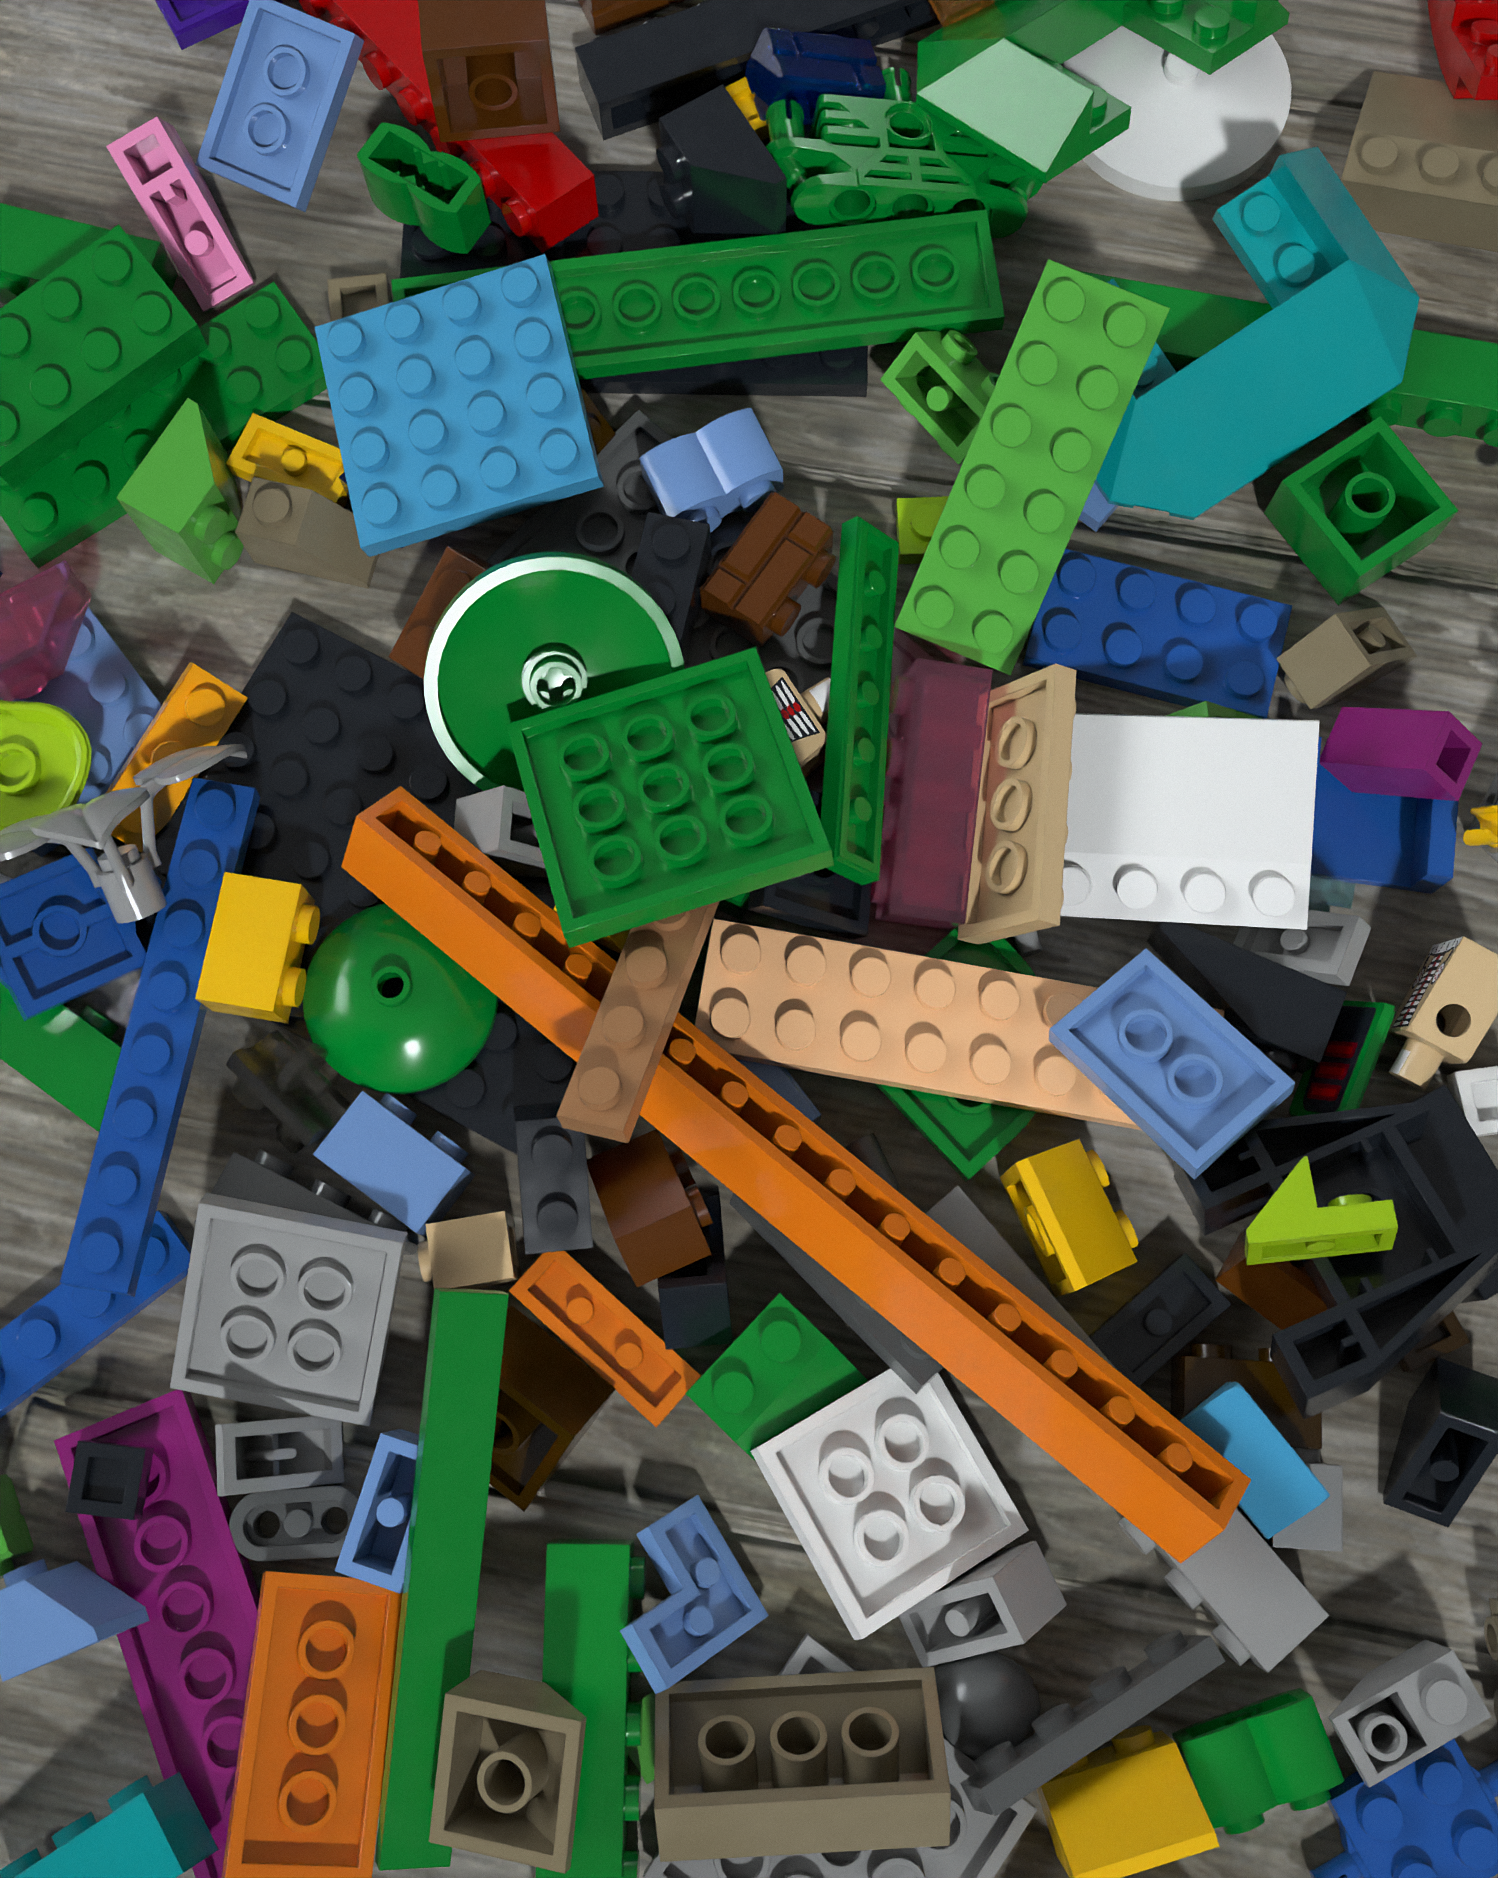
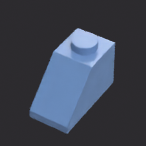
[0,1559,150,1682]

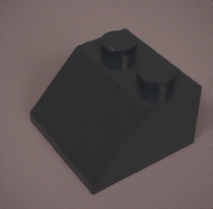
[656,84,787,241]

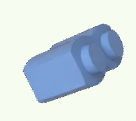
[639,408,784,532]

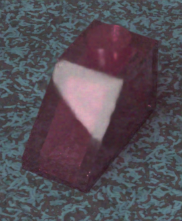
[0,560,92,701]

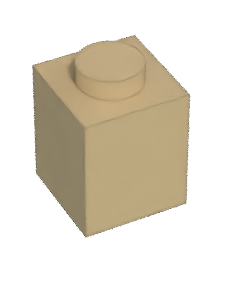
[418,1211,522,1289]

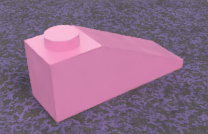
[106,116,255,312]

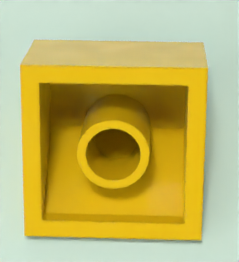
[999,1139,1138,1297]
[1036,1725,1220,1878]

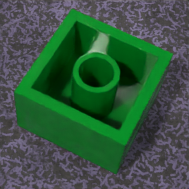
[1264,416,1459,606]

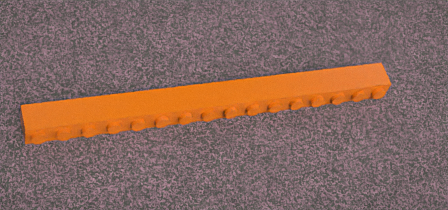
[341,786,1251,1564]

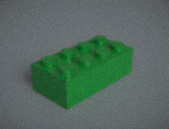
[0,224,208,489]

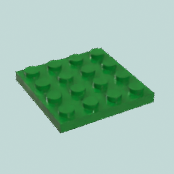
[506,647,834,948]

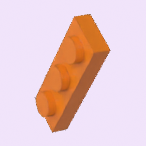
[509,1251,702,1427]

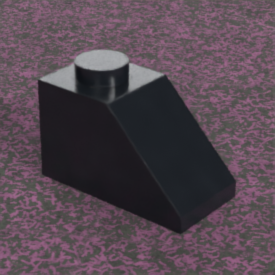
[658,1195,733,1350]
[1383,1357,1498,1527]

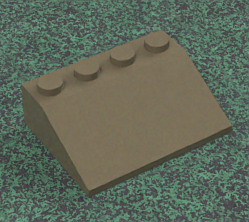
[1341,71,1498,252]

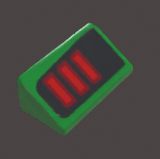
[1289,1000,1396,1117]

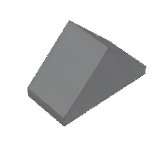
[215,1416,344,1496]

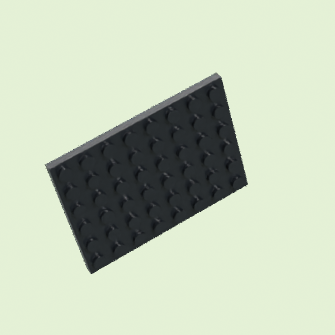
[135,612,620,1155]

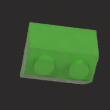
[116,398,244,584]

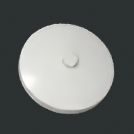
[1063,26,1292,201]

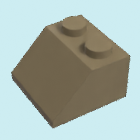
[429,1670,587,1874]

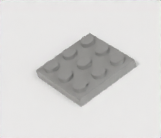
[170,1193,408,1426]

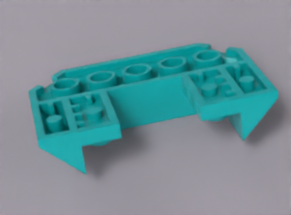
[1008,146,1420,520]

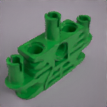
[765,67,1043,238]

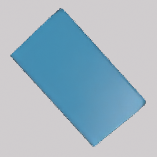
[1180,1382,1330,1539]

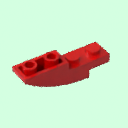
[1427,0,1498,100]

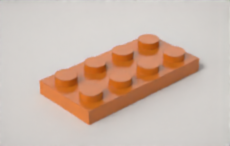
[222,1571,403,1878]

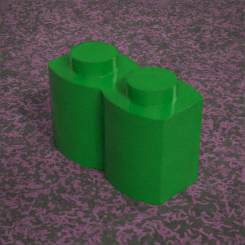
[356,123,491,254]
[1172,1688,1344,1835]

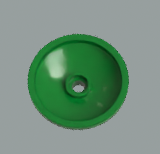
[303,904,498,1094]

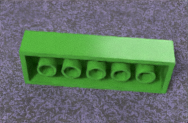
[894,259,1170,675]

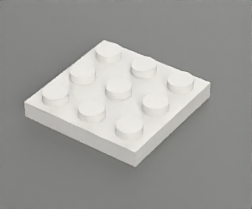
[750,1368,1029,1640]

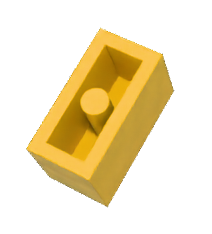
[195,872,320,1024]

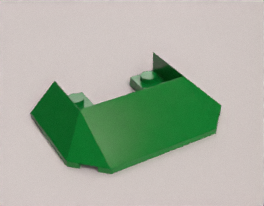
[916,0,1290,184]

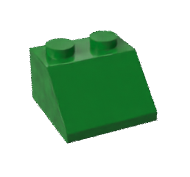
[685,1293,868,1461]

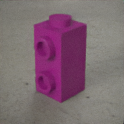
[1319,707,1482,801]

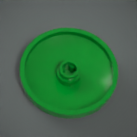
[424,552,685,792]

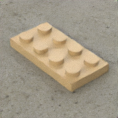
[958,664,1077,945]

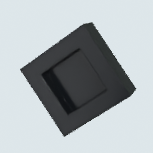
[65,1440,154,1520]

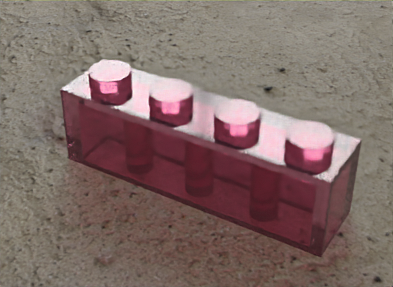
[870,658,993,930]

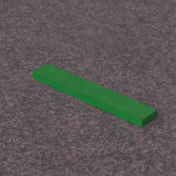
[821,516,899,885]

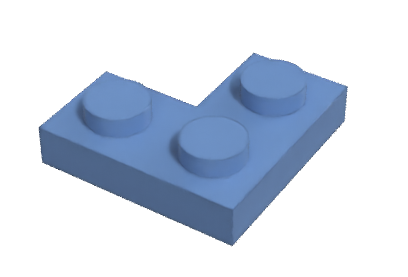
[620,1495,769,1694]

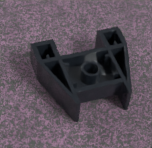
[1174,1101,1498,1420]

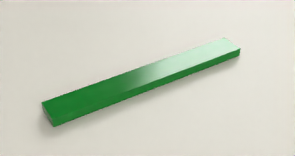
[375,1288,509,1871]

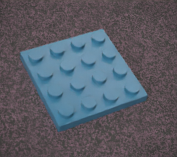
[315,254,604,557]

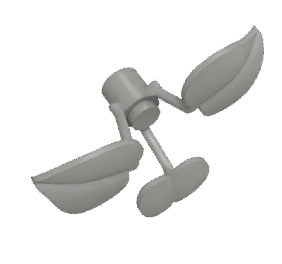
[0,744,247,923]

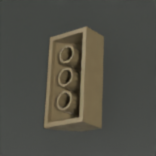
[654,1667,951,1862]

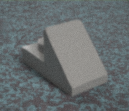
[1233,910,1371,986]

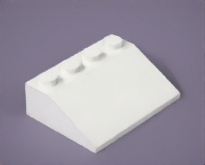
[1060,713,1320,930]

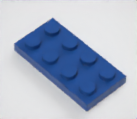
[1022,549,1292,719]

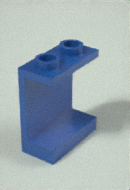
[1310,737,1459,894]

